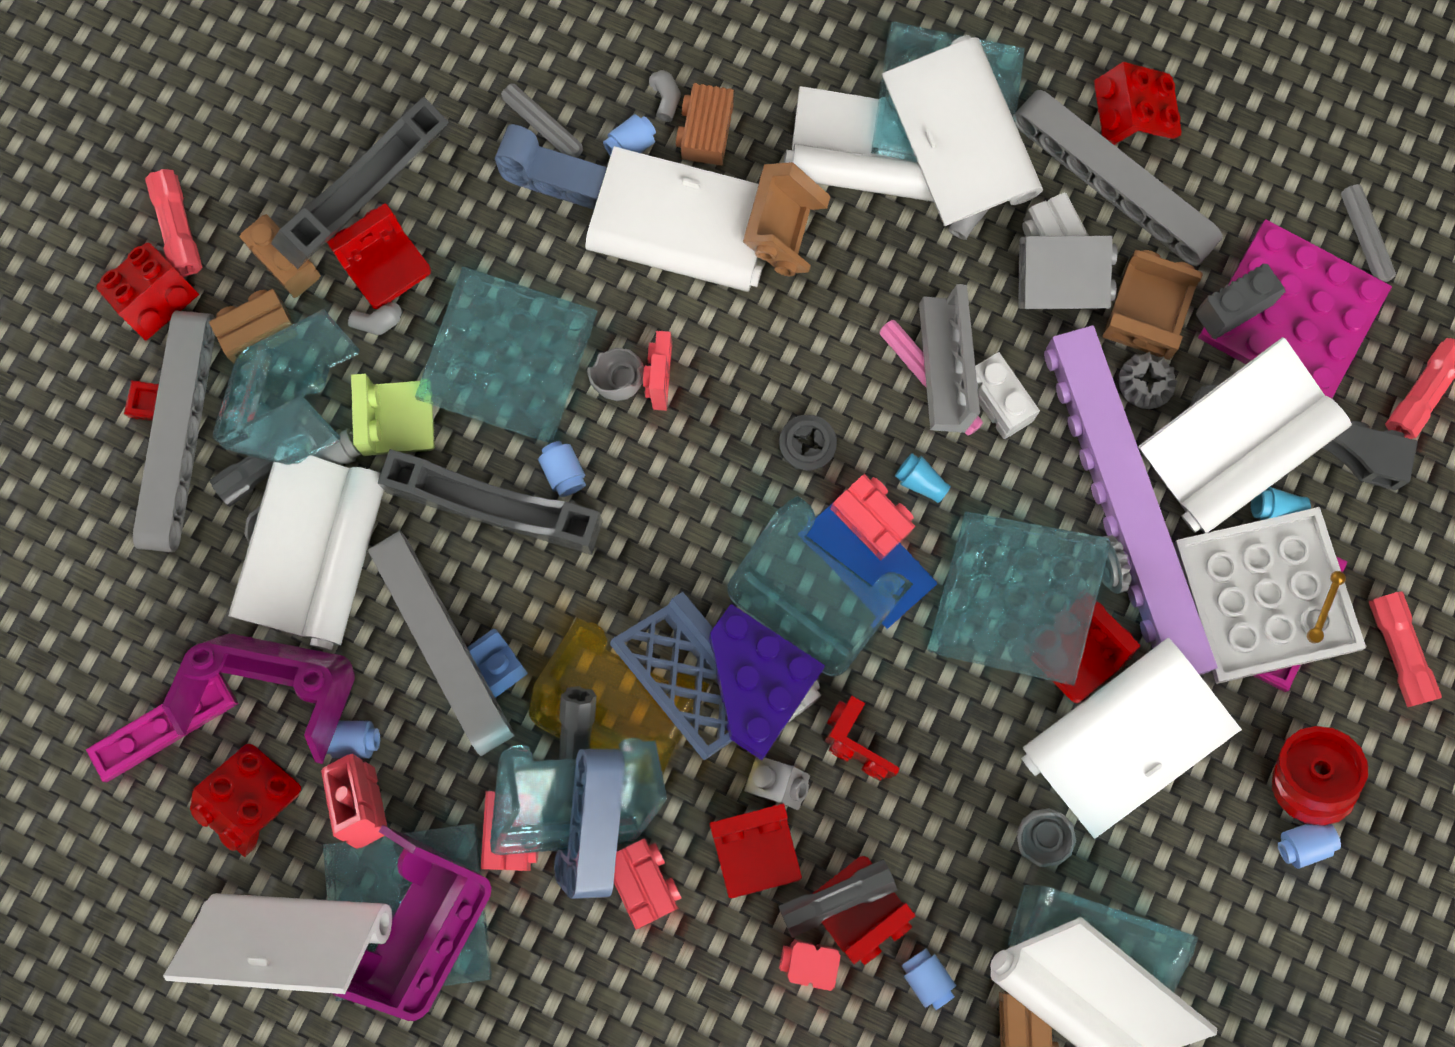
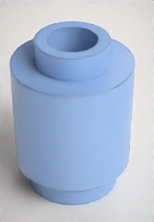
[603,114,656,156]
[538,441,586,497]
[327,721,380,758]
[1278,824,1341,869]
[901,948,957,1010]

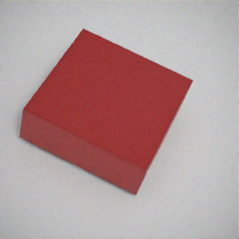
[124,380,159,421]

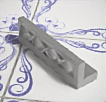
[919,284,980,433]

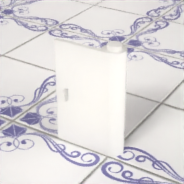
[882,35,1043,226]
[784,86,934,202]
[585,146,762,292]
[1138,337,1352,533]
[228,445,384,651]
[1021,638,1242,839]
[163,893,392,994]
[990,917,1217,1047]

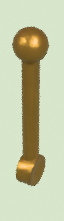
[1307,571,1346,644]

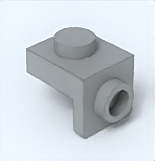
[744,757,810,810]

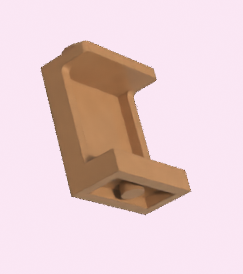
[743,162,830,276]
[1102,250,1203,360]

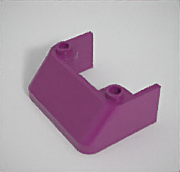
[162,634,355,764]
[332,825,491,1021]

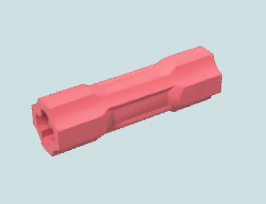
[145,169,203,277]
[1385,338,1455,439]
[1368,591,1442,708]

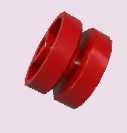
[1272,726,1368,825]

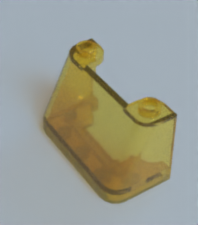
[529,617,710,784]

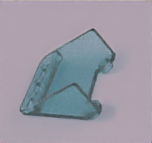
[728,495,913,676]
[490,738,667,855]

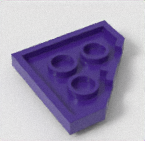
[709,604,825,760]

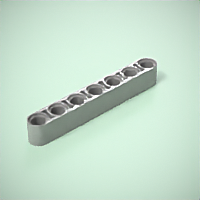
[1012,90,1223,266]
[133,311,215,552]
[368,530,515,756]

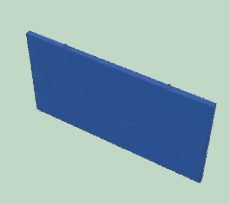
[798,502,938,629]

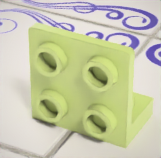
[351,374,435,456]

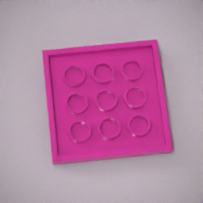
[1198,219,1392,399]

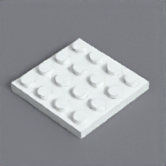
[1173,507,1366,684]

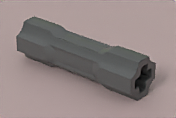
[209,417,319,507]
[554,686,597,802]
[778,859,898,938]

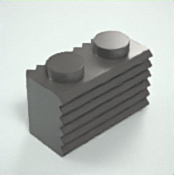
[1196,263,1285,339]

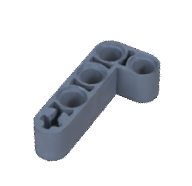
[495,124,607,210]
[554,749,625,899]

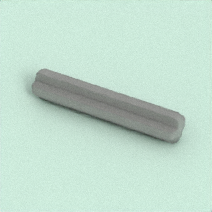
[501,83,583,158]
[1341,184,1396,282]

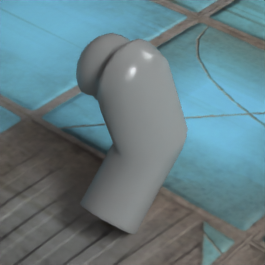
[649,70,681,122]
[348,302,402,335]

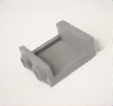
[1018,236,1117,309]

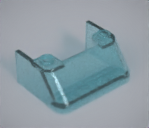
[213,309,359,465]
[1008,885,1198,992]

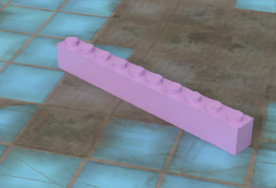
[1044,325,1218,675]

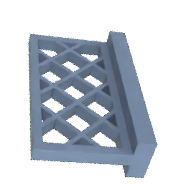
[610,592,732,760]

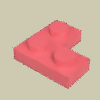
[643,331,672,411]

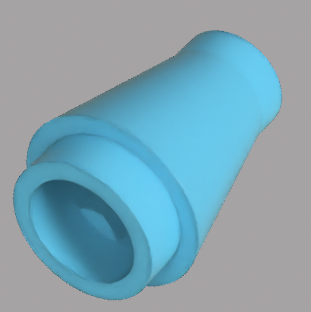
[895,453,951,503]
[1251,487,1311,520]

